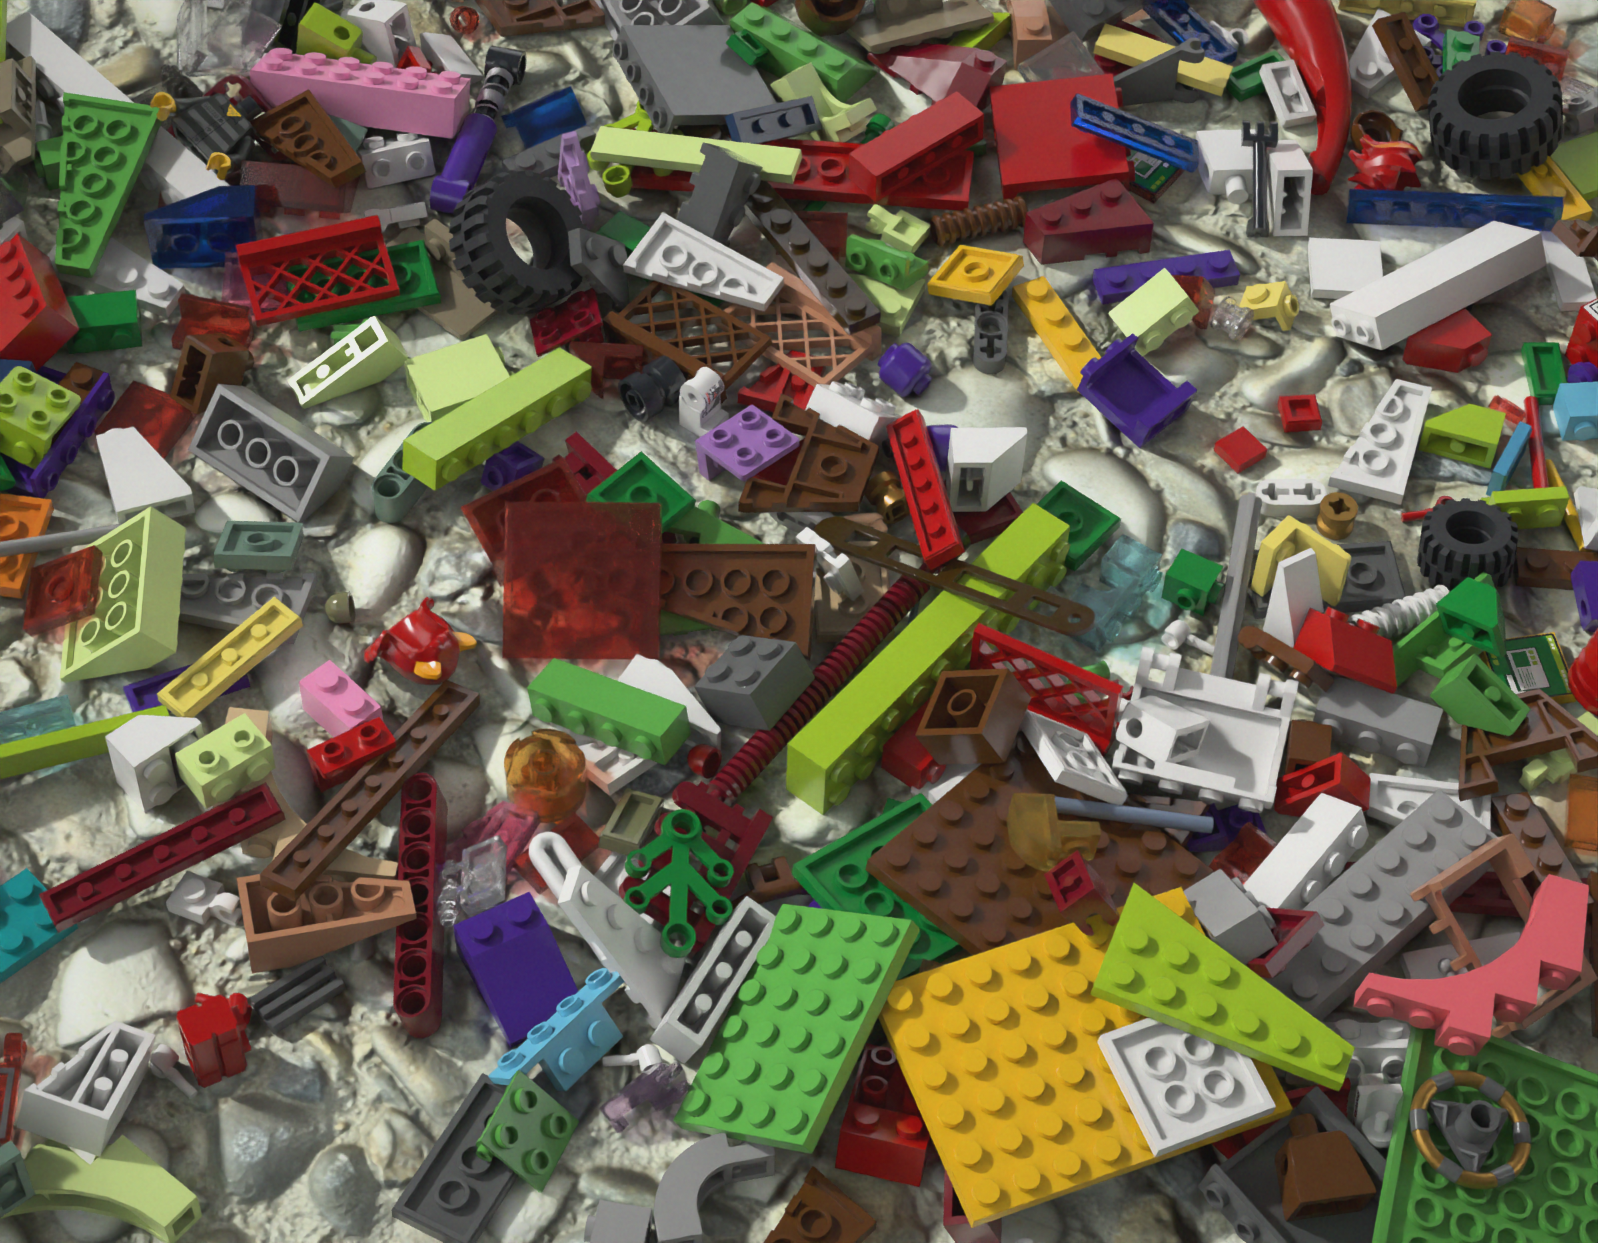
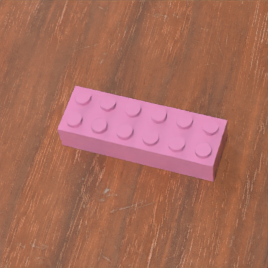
[250,48,471,139]

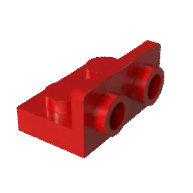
[307,717,397,793]

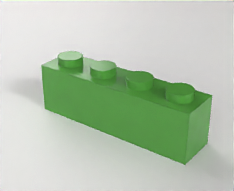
[527,658,691,765]

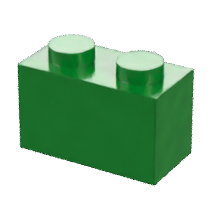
[66,290,143,354]

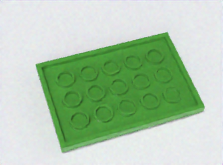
[673,904,920,1154]

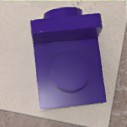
[481,441,545,500]

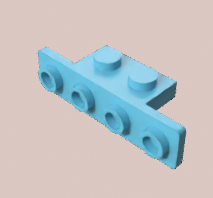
[488,968,625,1091]

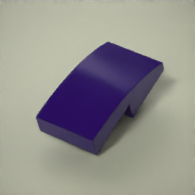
[1187,803,1267,852]

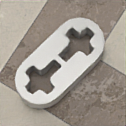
[1255,479,1327,517]

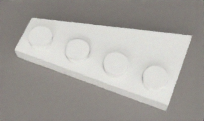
[1328,379,1432,505]

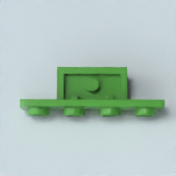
[1393,572,1494,687]

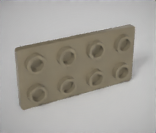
[847,0,994,54]
[0,56,36,174]
[386,218,500,340]

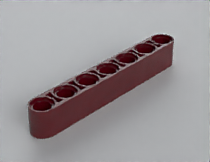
[393,773,448,1038]

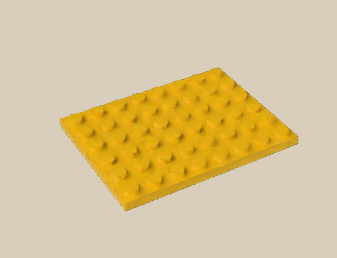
[878,887,1293,1228]

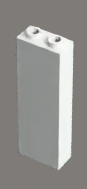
[1330,221,1547,350]

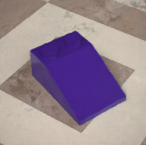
[453,892,579,1048]

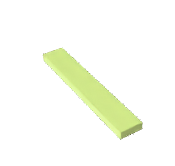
[590,126,802,184]

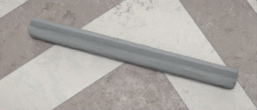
[1210,492,1262,680]

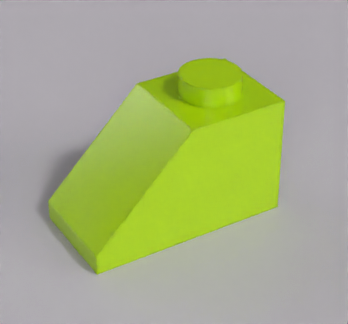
[1418,404,1506,469]

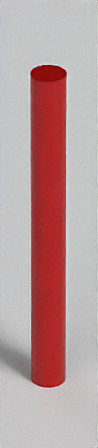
[1523,396,1549,488]

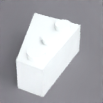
[17,1021,155,1157]

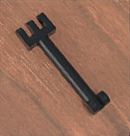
[1241,120,1278,238]

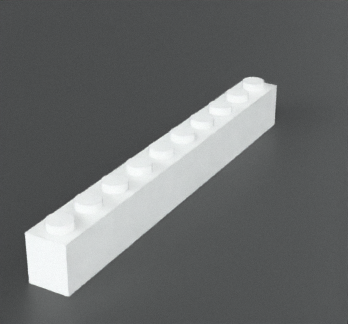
[5,12,242,238]

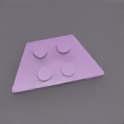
[558,131,600,230]

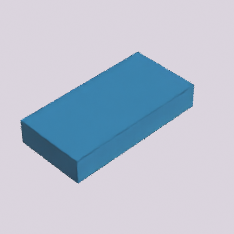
[1486,421,1533,496]

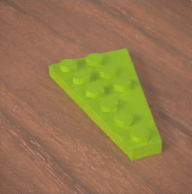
[1090,883,1355,1092]

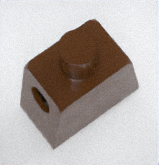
[170,333,254,415]
[1275,1113,1377,1222]

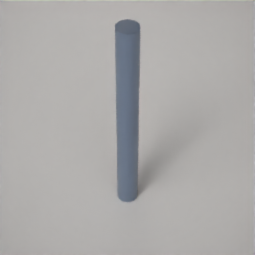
[1048,796,1213,834]

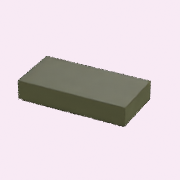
[599,788,665,856]

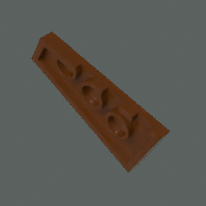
[250,89,367,189]
[764,1166,877,1243]

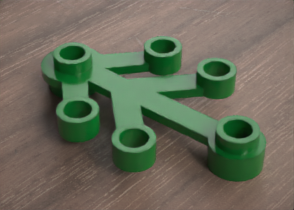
[623,809,734,958]

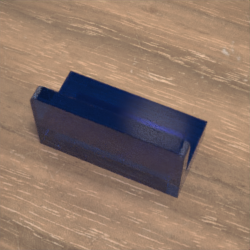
[501,86,586,150]

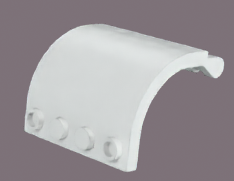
[1112,646,1299,813]

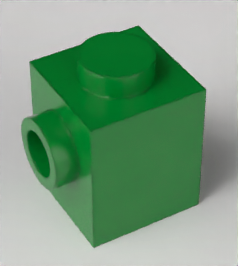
[1161,549,1225,616]

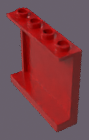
[990,74,1135,201]

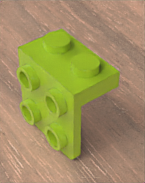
[0,366,81,469]

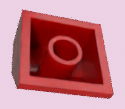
[1293,607,1397,694]

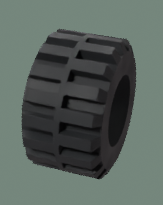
[1417,498,1519,591]

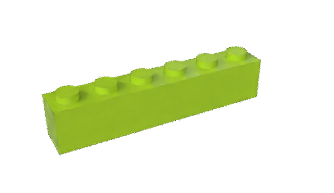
[402,347,592,491]

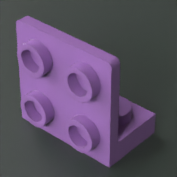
[695,404,800,481]

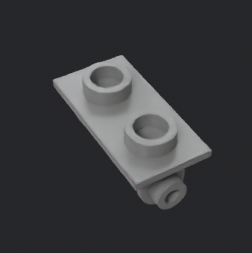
[1563,86,1598,136]

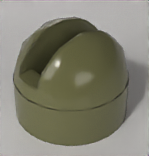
[325,591,356,624]

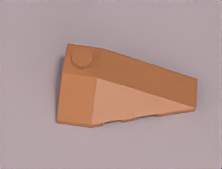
[1006,0,1082,70]
[236,874,416,974]

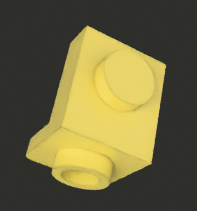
[1238,281,1299,331]

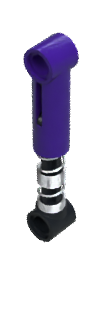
[429,45,527,214]

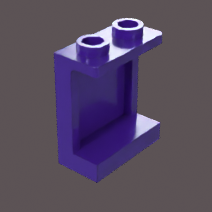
[1077,333,1197,448]

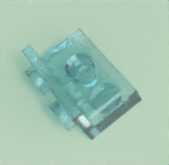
[0,694,76,745]

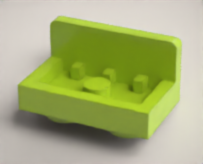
[1480,486,1570,529]

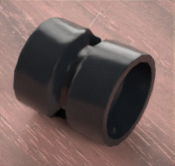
[618,356,686,422]

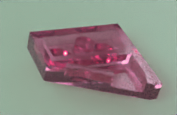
[444,801,541,883]

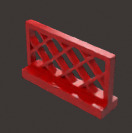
[236,215,400,327]
[969,623,1124,758]

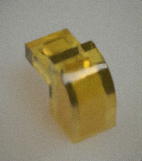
[1006,793,1101,872]

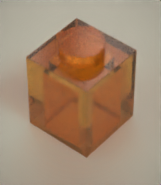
[1498,0,1557,51]

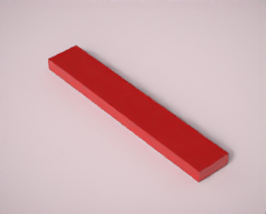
[886,409,965,570]

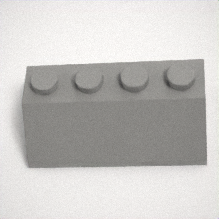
[188,384,354,523]

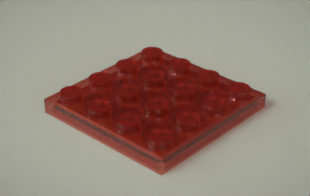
[502,502,662,660]

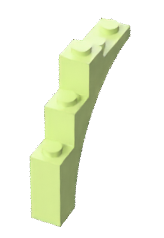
[0,1135,202,1243]

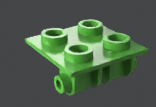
[476,1070,579,1193]

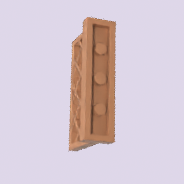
[715,262,881,387]

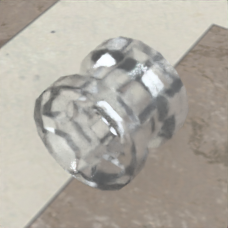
[1210,296,1254,342]

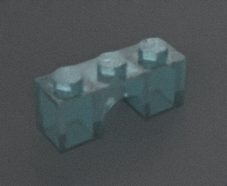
[1068,534,1163,652]

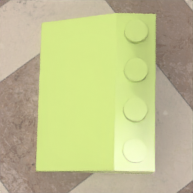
[60,506,186,683]

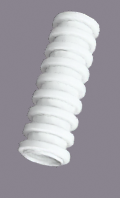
[1349,585,1450,639]

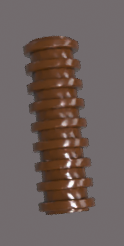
[930,196,1029,247]

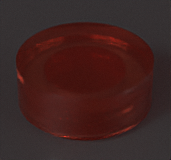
[1488,395,1526,425]

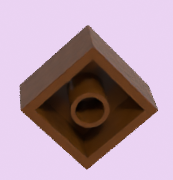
[915,668,1031,765]

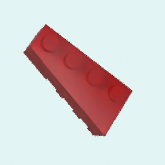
[0,233,79,372]

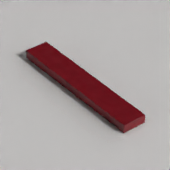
[39,782,286,933]

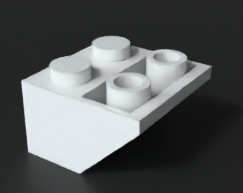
[805,381,903,451]
[946,427,1027,512]
[105,715,204,813]

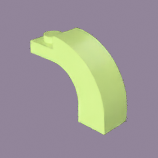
[770,62,877,142]

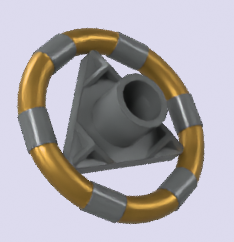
[1409,1070,1532,1189]

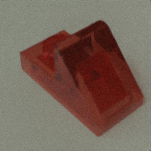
[569,341,644,399]

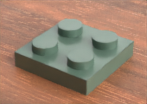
[213,521,304,573]

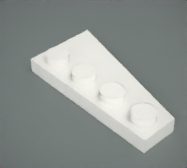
[623,212,784,312]
[47,238,186,318]
[558,865,687,1029]

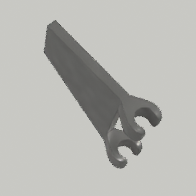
[1113,38,1205,106]

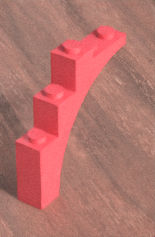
[1353,874,1589,1057]

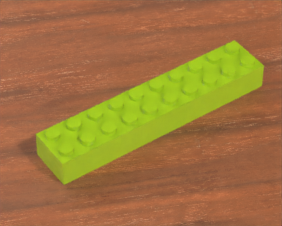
[786,503,1070,815]

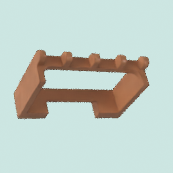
[1410,833,1598,1038]

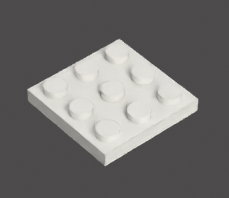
[1097,1018,1276,1157]

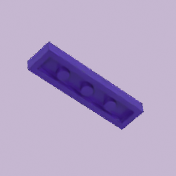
[1092,249,1240,305]

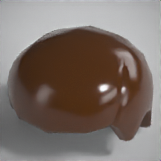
[1350,110,1403,154]

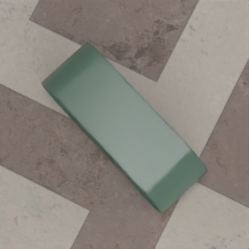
[372,422,433,523]

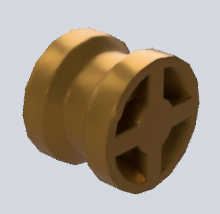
[1316,492,1358,540]

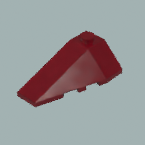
[867,43,1007,112]

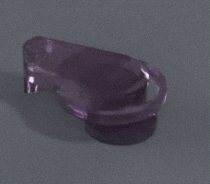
[599,1062,691,1133]

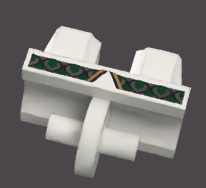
[1352,1073,1403,1152]

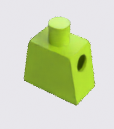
[296,3,377,65]

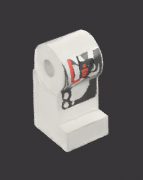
[679,367,729,437]

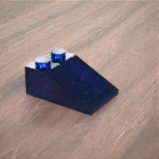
[144,185,263,269]

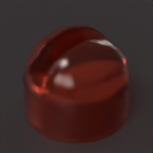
[449,6,479,34]

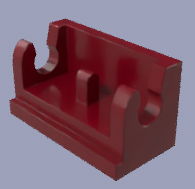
[1044,850,1120,936]

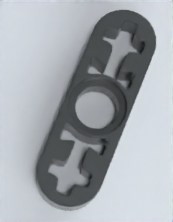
[973,290,1008,374]

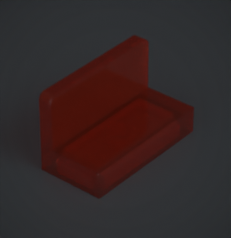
[171,293,254,350]

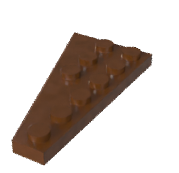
[584,543,818,661]

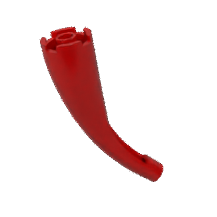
[1254,0,1353,195]

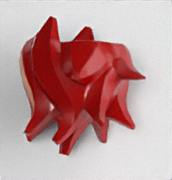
[1348,134,1424,209]

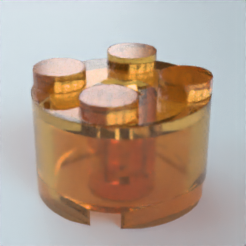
[504,729,587,824]

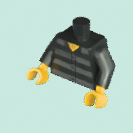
[150,92,261,180]

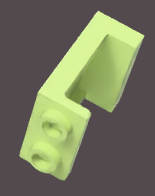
[404,334,514,422]

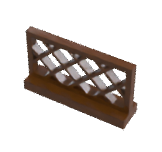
[602,280,772,404]

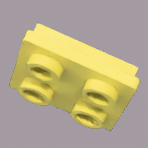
[1250,515,1351,606]

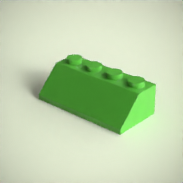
[730,2,877,103]

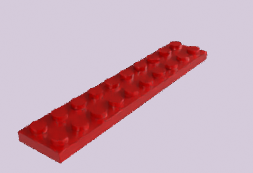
[630,128,974,211]

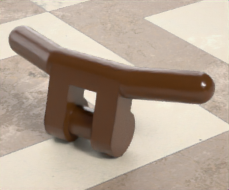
[722,856,811,914]

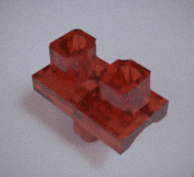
[1505,34,1570,82]

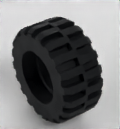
[1428,51,1563,180]
[449,169,588,316]

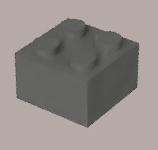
[694,635,815,731]

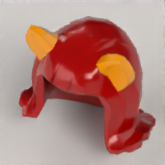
[364,597,477,686]

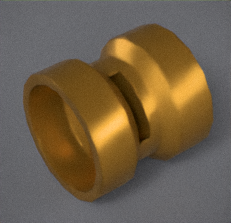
[864,471,910,524]

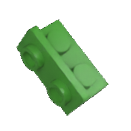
[845,234,929,291]

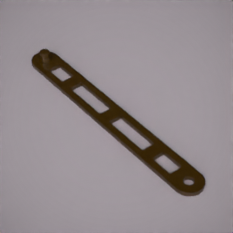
[814,517,1096,636]

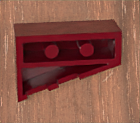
[1023,178,1154,265]

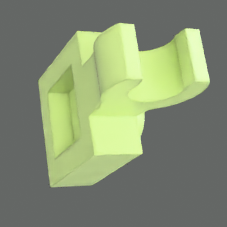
[865,204,931,253]

